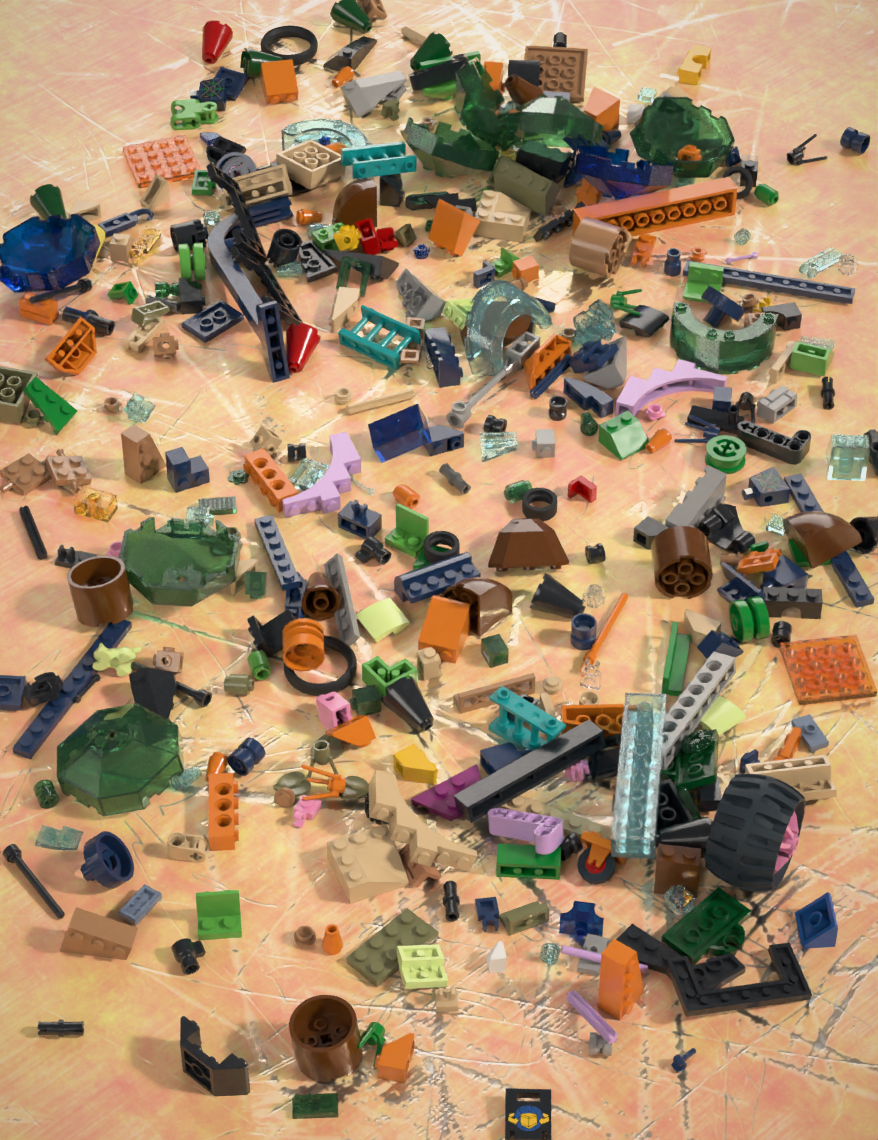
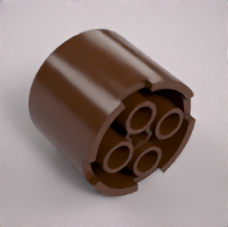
[651,526,713,599]
[67,556,134,627]
[289,995,363,1082]

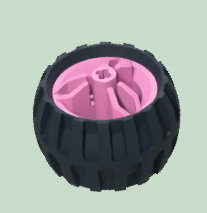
[704,774,806,892]

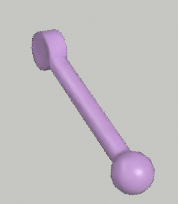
[725,252,758,264]

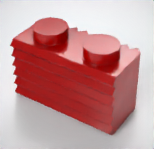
[355,218,381,255]

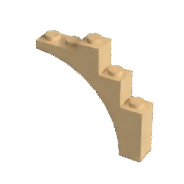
[369,770,477,872]

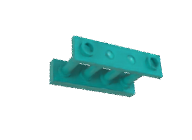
[341,141,417,179]
[338,305,421,370]
[488,686,566,752]

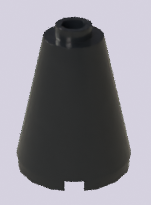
[849,516,878,554]
[529,573,586,618]
[381,676,434,731]
[654,816,712,859]

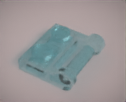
[288,458,329,491]

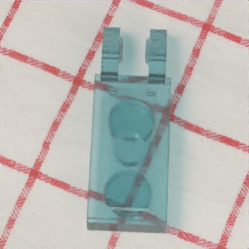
[799,247,844,279]

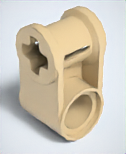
[167,832,209,863]

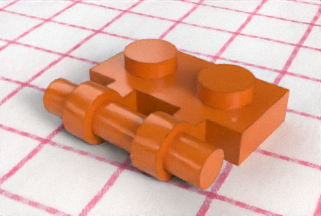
[737,548,782,575]

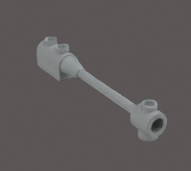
[447,331,540,429]

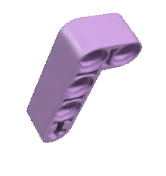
[487,808,564,854]

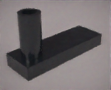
[687,405,745,435]

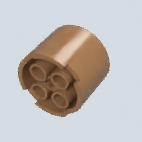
[569,217,629,278]

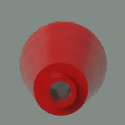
[202,20,233,64]
[285,323,321,373]

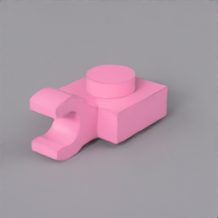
[293,795,322,828]

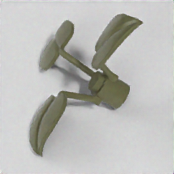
[273,733,369,800]

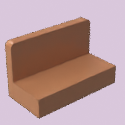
[399,844,442,888]

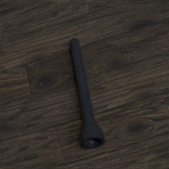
[29,278,92,304]
[131,662,212,707]
[2,844,65,919]

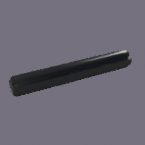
[19,505,48,560]

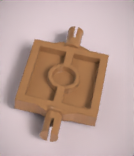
[45,449,92,494]
[0,453,52,496]

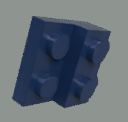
[569,340,619,373]

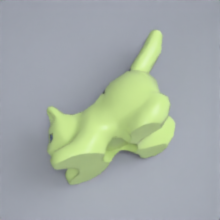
[92,643,142,677]

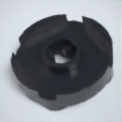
[23,672,63,707]

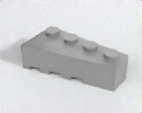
[665,465,727,529]

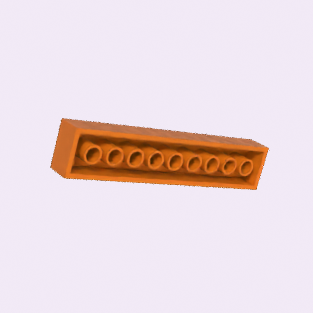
[572,177,737,237]

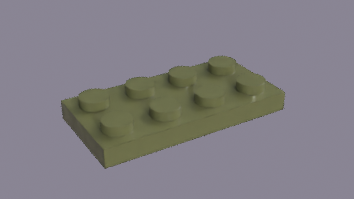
[346,908,438,987]

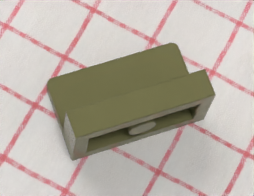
[500,901,549,936]

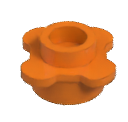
[688,247,707,262]

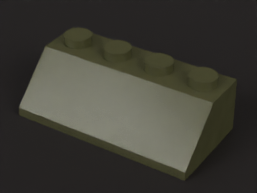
[494,158,562,216]

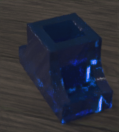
[559,901,604,937]

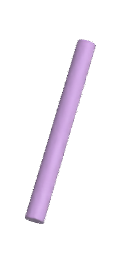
[561,945,648,974]

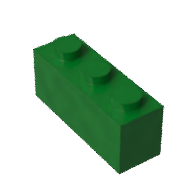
[496,844,561,880]

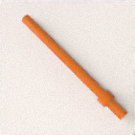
[579,593,629,674]

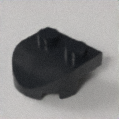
[206,136,247,166]

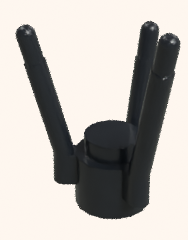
[787,134,828,166]
[735,391,756,424]

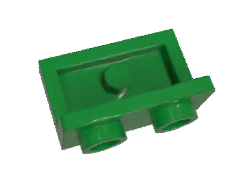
[192,163,216,196]

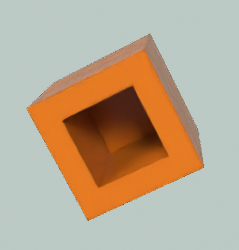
[511,256,539,282]

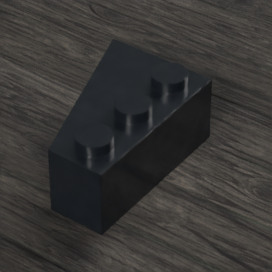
[515,140,573,184]

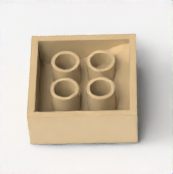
[276,139,345,190]
[473,190,532,242]
[327,824,410,904]

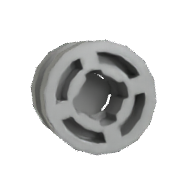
[589,1032,612,1056]

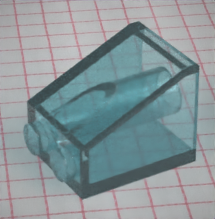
[826,434,870,481]

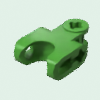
[170,99,219,130]

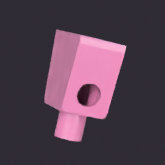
[316,692,351,730]

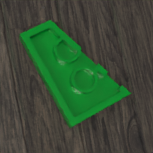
[23,376,78,436]

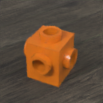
[677,145,702,170]

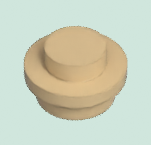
[334,387,352,404]
[543,676,563,695]

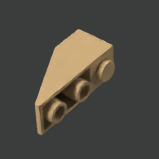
[329,287,360,333]

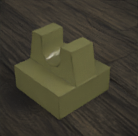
[381,98,400,121]
[394,223,417,247]

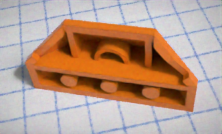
[45,317,97,375]
[524,333,572,390]

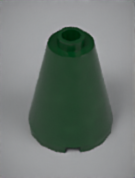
[330,0,372,34]
[410,31,453,71]
[240,48,282,79]
[30,184,68,229]

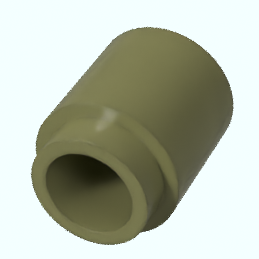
[224,674,254,695]

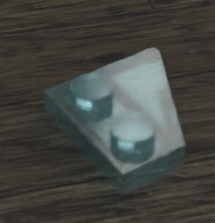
[480,432,518,462]

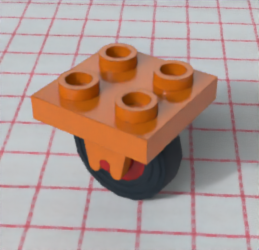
[577,830,628,885]

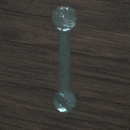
[349,474,375,495]

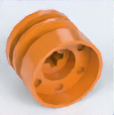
[282,618,325,672]

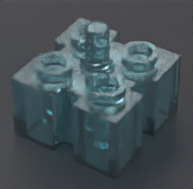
[573,299,616,345]

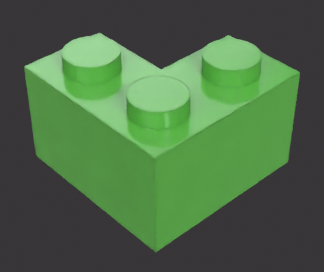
[362,656,418,699]

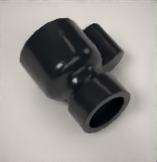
[355,536,392,565]
[171,938,206,975]

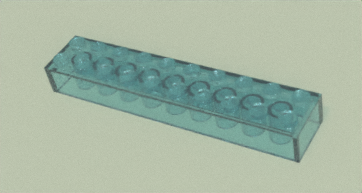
[611,692,667,859]

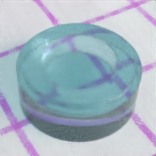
[203,211,220,226]

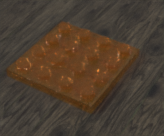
[122,135,201,189]
[779,634,877,705]

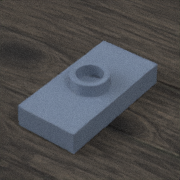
[791,714,829,752]
[118,884,162,926]

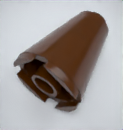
[505,75,545,114]
[301,572,341,620]

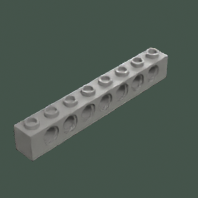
[640,651,736,770]

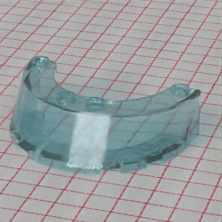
[281,118,374,180]
[464,280,553,376]

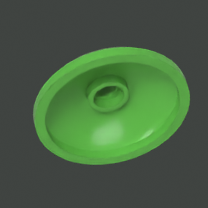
[421,76,468,100]

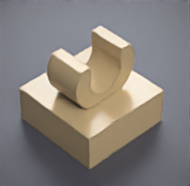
[435,987,459,1012]

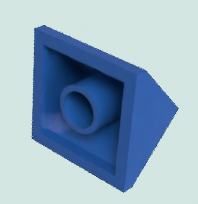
[795,892,838,949]

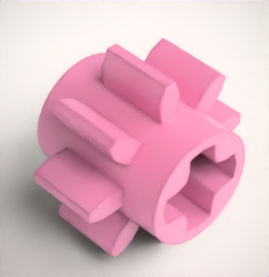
[565,759,590,781]

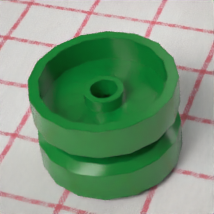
[729,596,770,643]

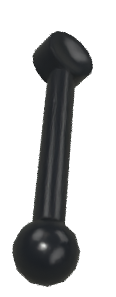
[74,674,101,703]

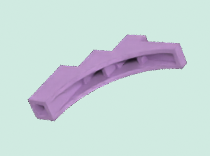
[615,359,727,416]
[282,431,361,518]

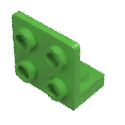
[683,262,724,304]
[385,503,429,558]
[196,890,242,940]

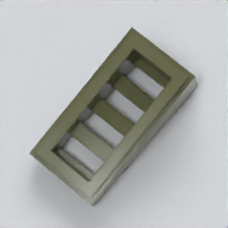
[131,300,170,327]

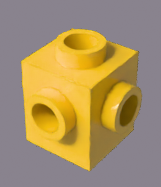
[333,224,361,251]

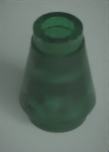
[580,412,598,436]

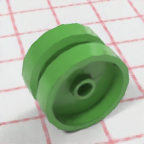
[178,243,206,281]

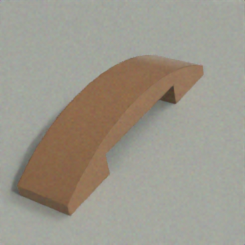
[401,317,425,364]

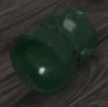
[33,780,59,809]

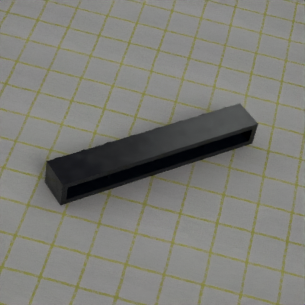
[454,720,606,823]

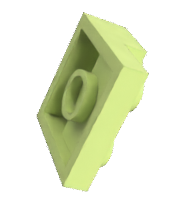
[443,298,479,329]

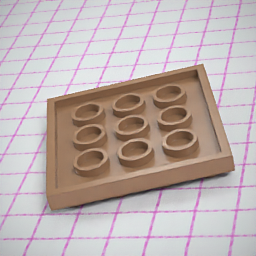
[524,45,588,102]

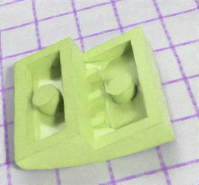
[355,598,411,643]
[699,696,746,735]
[397,944,448,989]

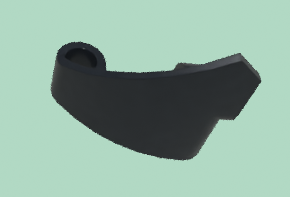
[698,503,755,554]

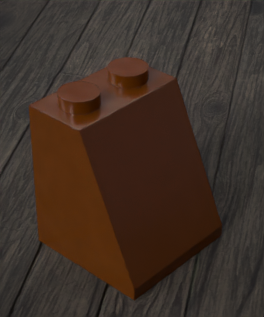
[654,844,701,898]

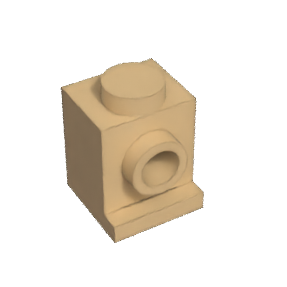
[417,647,443,681]

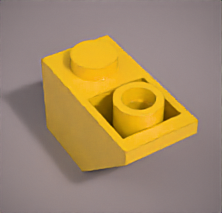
[393,744,438,785]

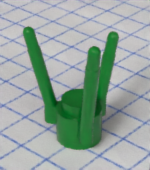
[610,289,642,316]
[358,1022,386,1068]

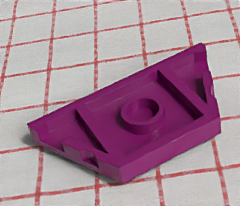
[411,764,481,821]

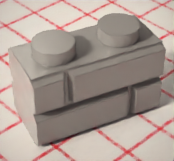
[757,385,798,424]

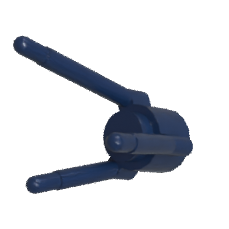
[674,415,720,443]

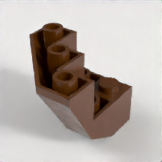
[488,518,569,571]

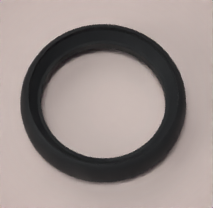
[260,25,318,66]
[284,635,357,696]

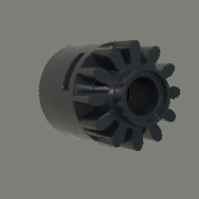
[170,219,209,254]
[267,229,302,270]

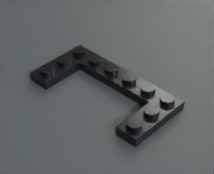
[206,163,268,263]
[229,244,303,326]
[665,942,812,1017]

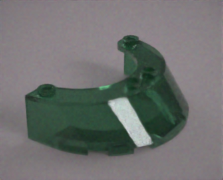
[669,302,778,375]

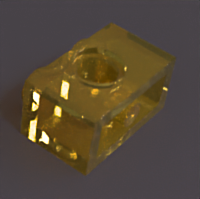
[73,486,118,523]

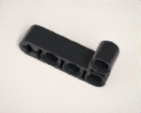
[408,53,471,91]
[736,421,811,465]

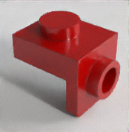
[376,227,398,251]
[568,475,597,503]

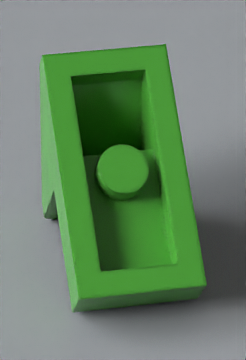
[490,247,520,278]

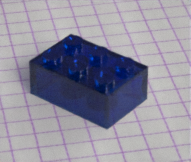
[368,403,432,463]

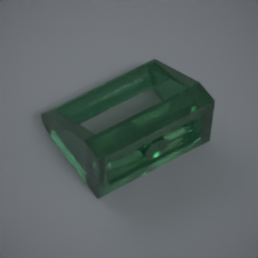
[336,256,371,297]

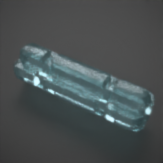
[800,335,835,350]

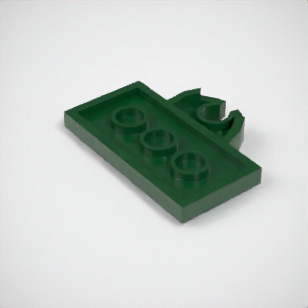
[657,729,719,792]
[661,887,751,965]

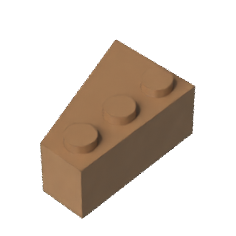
[121,424,166,484]
[60,907,138,960]

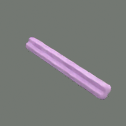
[567,990,618,1044]

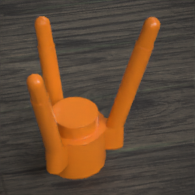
[301,764,346,801]

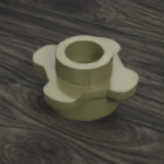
[23,410,44,427]

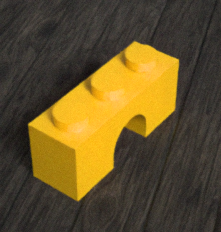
[677,44,712,86]

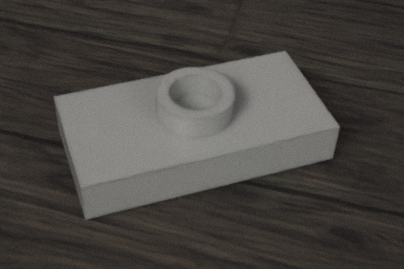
[577,934,609,976]

